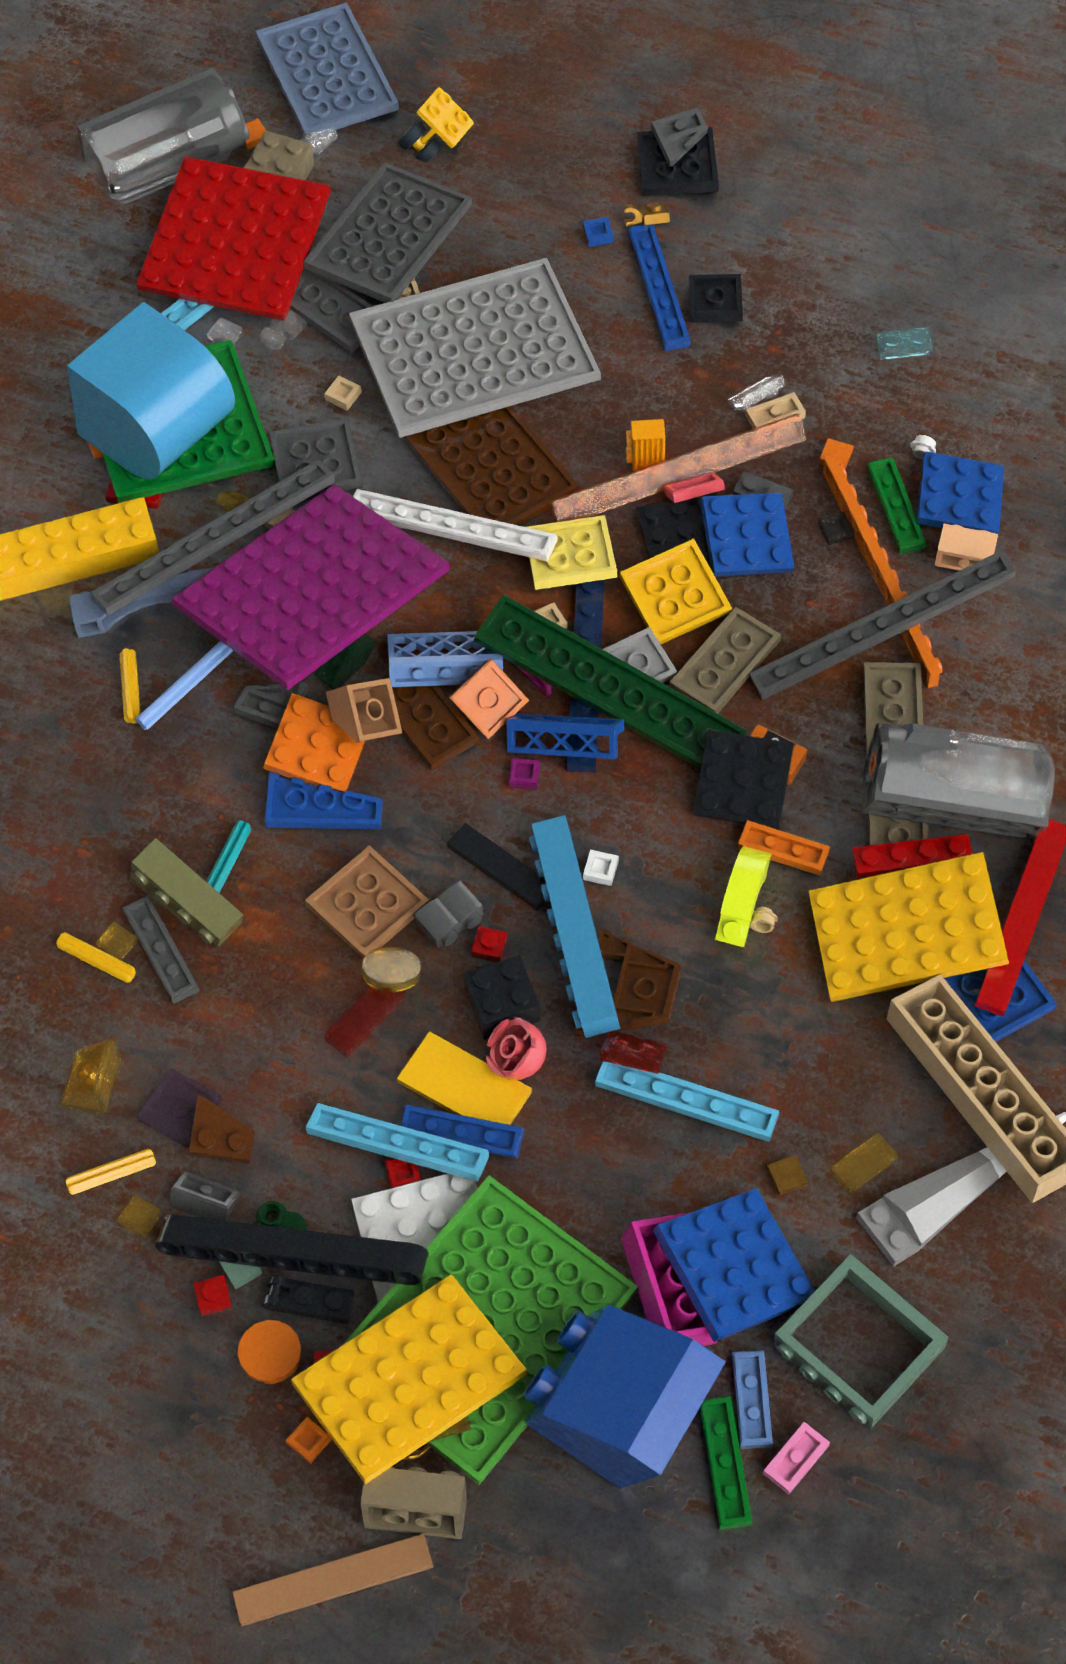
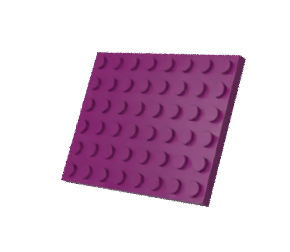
[172,484,450,690]

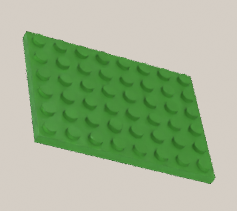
[343,1175,638,1485]

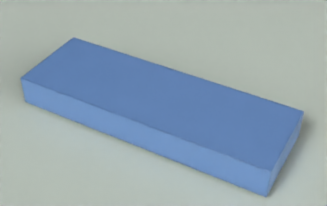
[732,1350,773,1449]

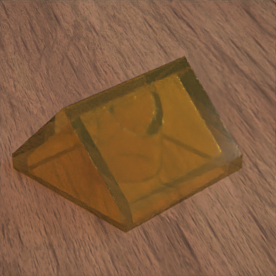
[60,1039,122,1114]

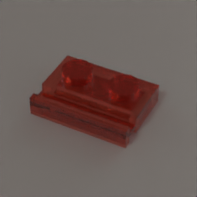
[599,1031,668,1074]

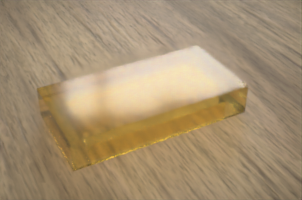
[830,1133,898,1194]

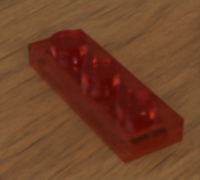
[324,973,407,1058]

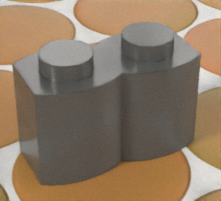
[414,881,484,948]

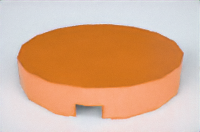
[238,1320,302,1384]

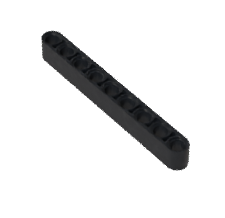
[155,1214,429,1285]

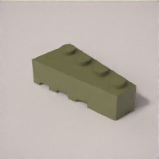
[130,838,244,948]

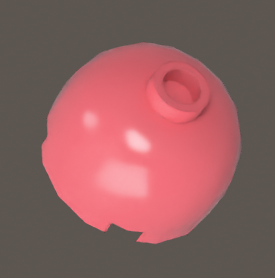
[486,1017,547,1080]

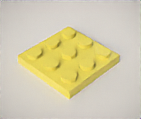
[527,515,617,590]

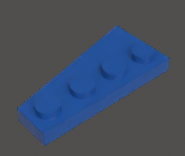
[265,772,383,829]

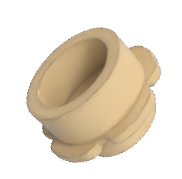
[750,907,778,933]

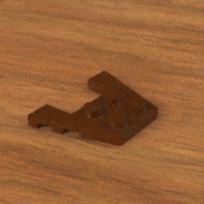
[574,929,682,1037]

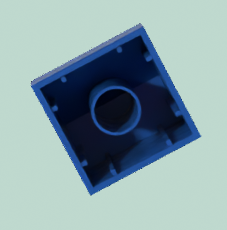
[524,1304,726,1489]

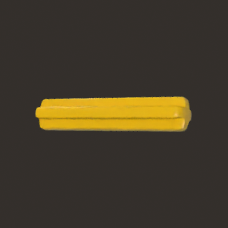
[119,648,141,724]
[56,932,136,983]
[65,1149,156,1195]

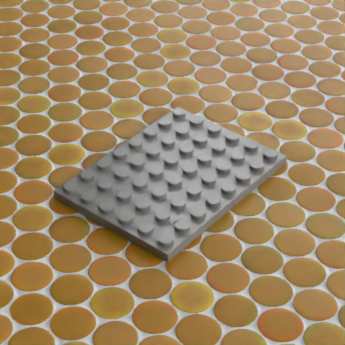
[349,258,601,438]

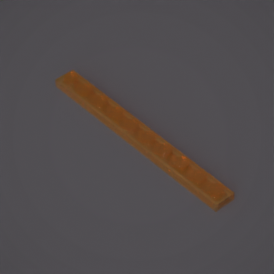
[549,413,807,522]

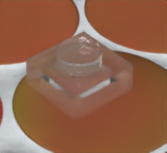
[206,317,243,344]

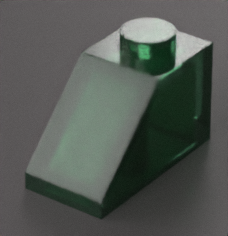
[314,633,377,689]

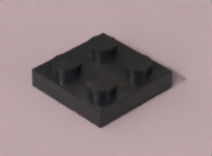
[689,274,743,322]

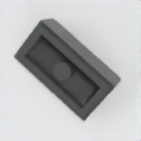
[169,1172,240,1221]

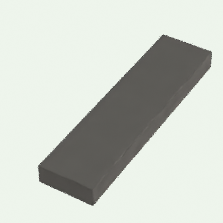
[122,895,200,1004]

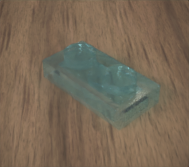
[876,327,934,360]

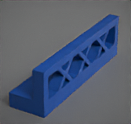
[507,713,624,759]

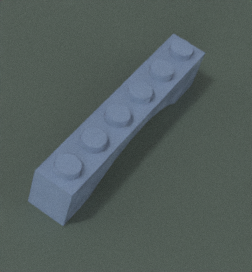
[69,565,218,638]

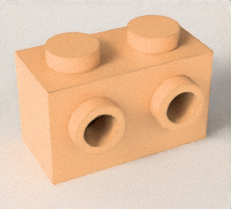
[935,524,998,571]

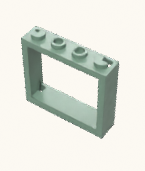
[774,1254,949,1429]

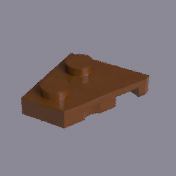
[189,1096,255,1164]

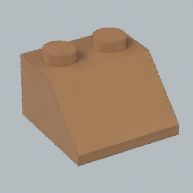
[326,678,403,743]

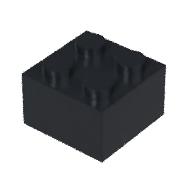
[463,955,541,1040]

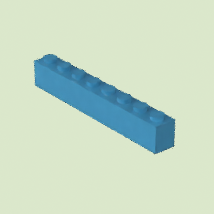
[529,815,621,1038]

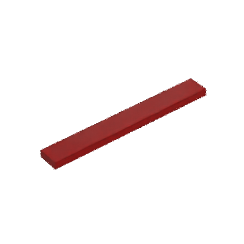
[974,817,1066,1017]

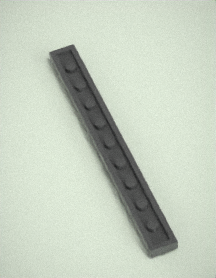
[91,459,335,616]
[749,550,1016,700]

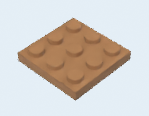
[305,845,430,961]

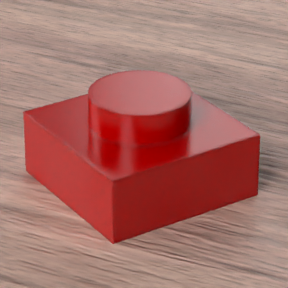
[471,926,508,962]
[193,1275,232,1316]

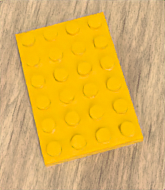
[809,852,1009,1002]
[291,1274,527,1484]

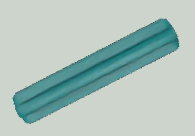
[206,820,251,893]

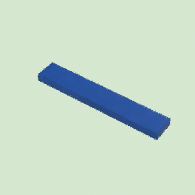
[628,224,691,351]

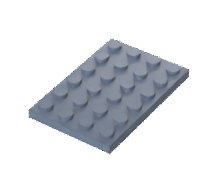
[255,2,399,139]

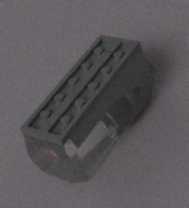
[77,67,250,205]
[861,723,1055,840]

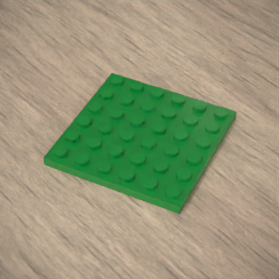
[102,340,275,503]

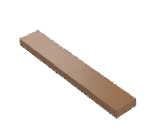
[232,1533,434,1626]

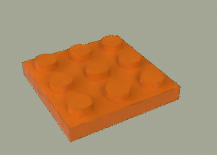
[263,693,365,792]

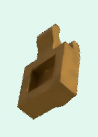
[623,202,670,226]

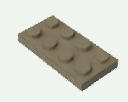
[669,607,781,714]

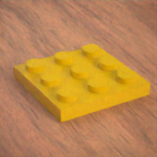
[619,539,732,644]

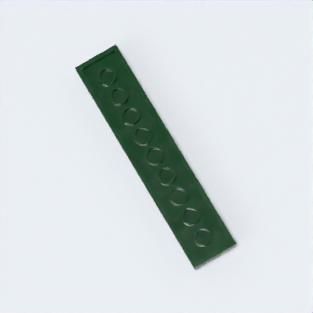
[474,594,748,769]

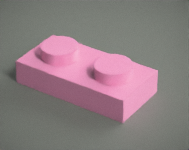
[763,1422,830,1495]

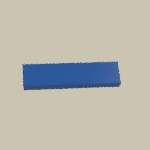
[400,1104,525,1159]

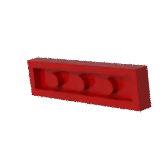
[852,834,973,879]

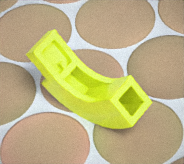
[715,846,772,947]

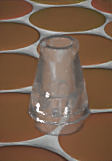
[300,127,338,157]

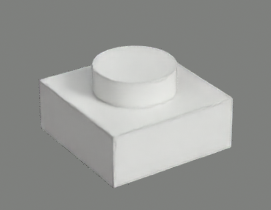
[583,849,619,886]

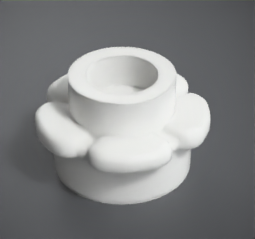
[910,435,936,459]

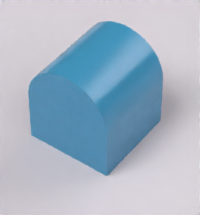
[67,301,235,479]

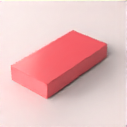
[664,472,725,503]

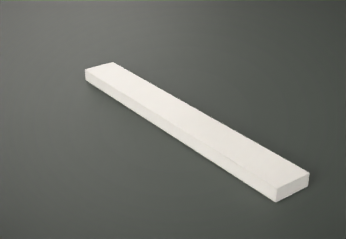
[353,489,557,562]

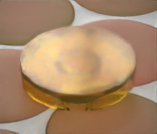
[362,947,421,992]

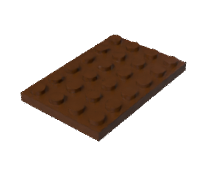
[402,406,579,526]

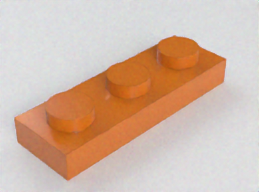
[737,820,830,876]

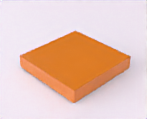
[449,659,530,739]

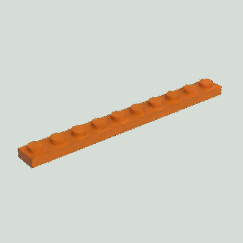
[823,454,942,689]

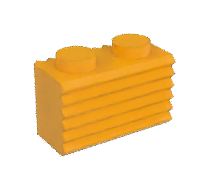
[626,419,665,473]

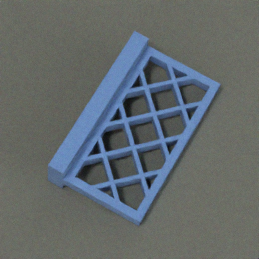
[387,631,503,687]

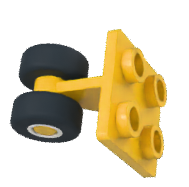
[398,87,474,162]

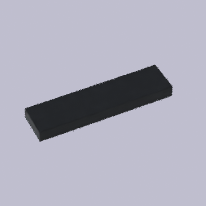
[447,823,546,911]

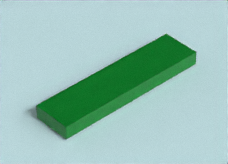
[866,457,926,554]
[699,1396,753,1530]

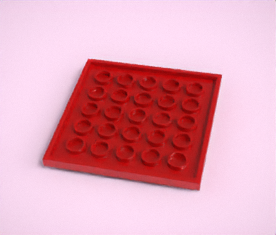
[136,156,331,321]

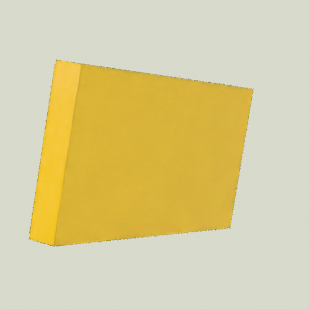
[397,1031,532,1125]

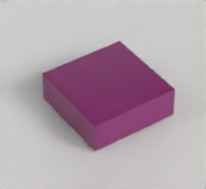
[509,758,540,790]

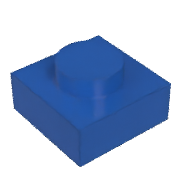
[583,217,614,247]

